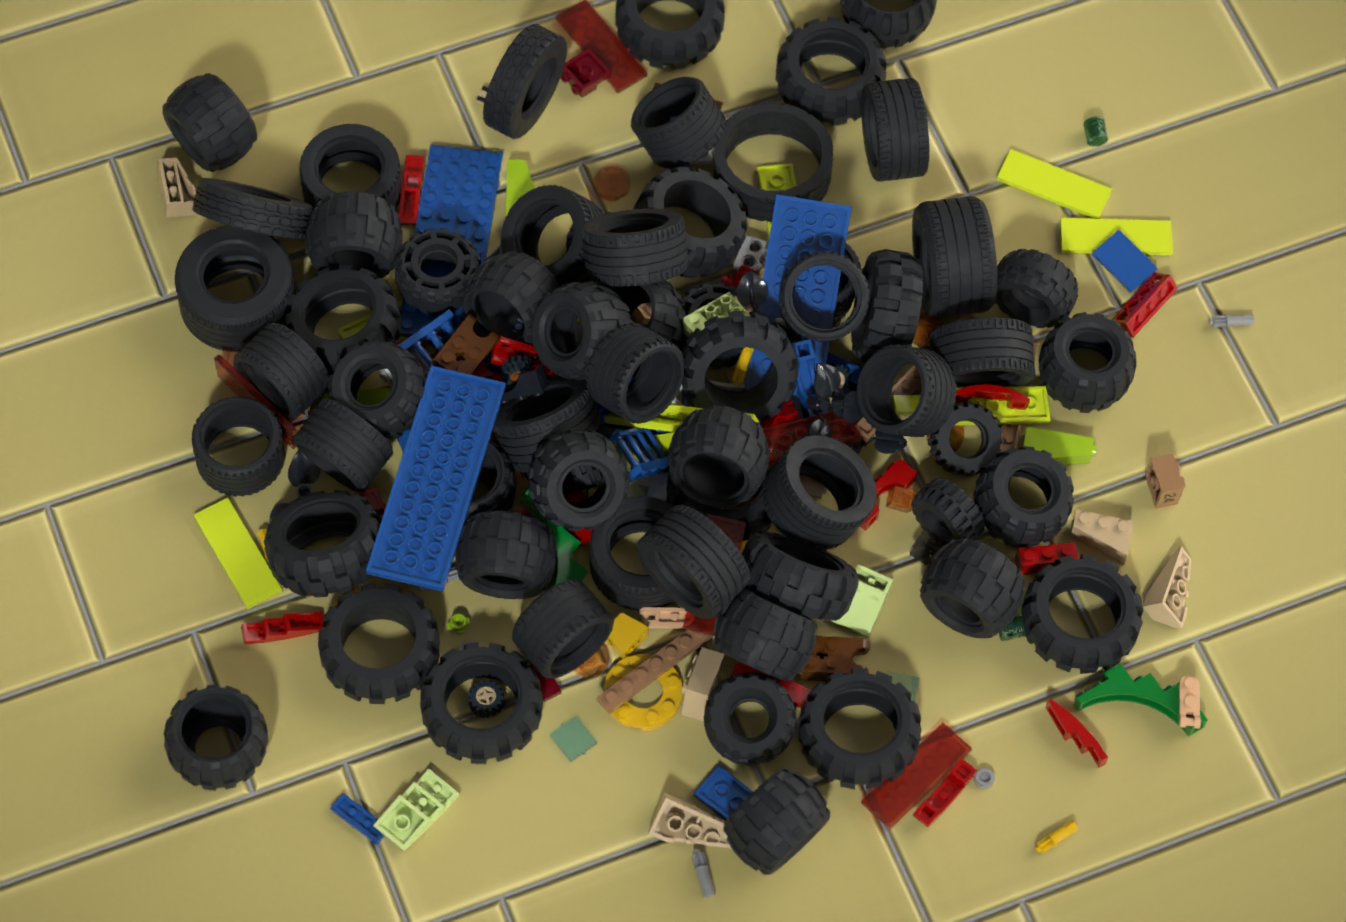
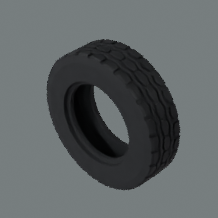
[483,24,567,139]
[192,178,313,239]

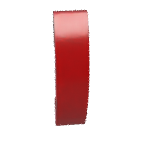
[955,384,1030,410]
[912,758,977,827]

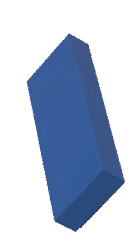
[330,793,385,845]

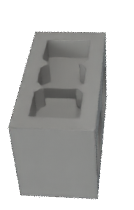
[732,235,767,275]

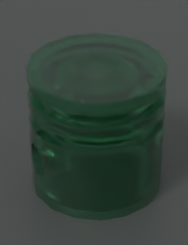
[1083,116,1108,147]
[998,614,1025,641]

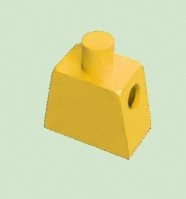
[606,613,649,659]

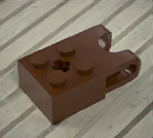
[430,314,500,375]
[800,636,870,682]

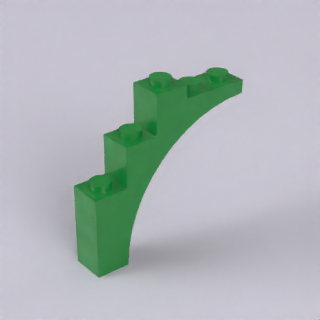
[1074,663,1208,737]

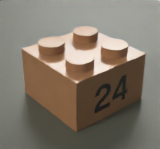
[1145,453,1185,509]

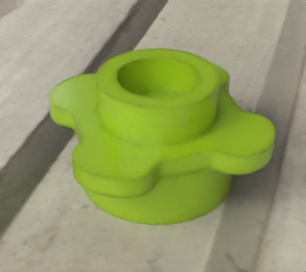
[447,613,470,634]

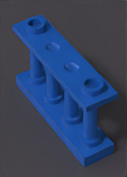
[399,310,460,380]
[609,427,669,481]

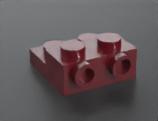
[560,48,611,98]

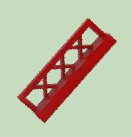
[1113,273,1178,338]
[491,336,561,380]

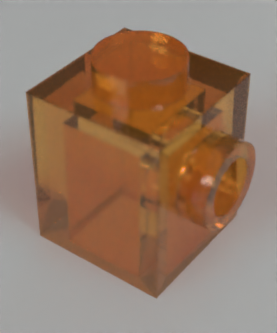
[885,486,917,513]

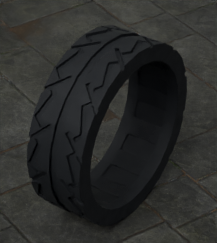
[713,103,833,222]

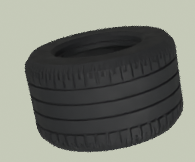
[912,196,997,318]
[175,225,296,352]

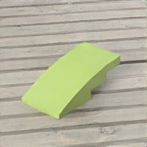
[373,768,459,851]

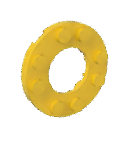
[603,654,683,730]

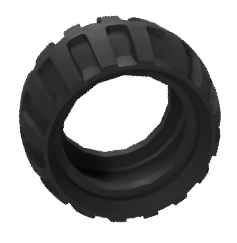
[840,0,937,48]

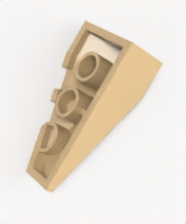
[1143,546,1191,629]
[648,792,731,848]

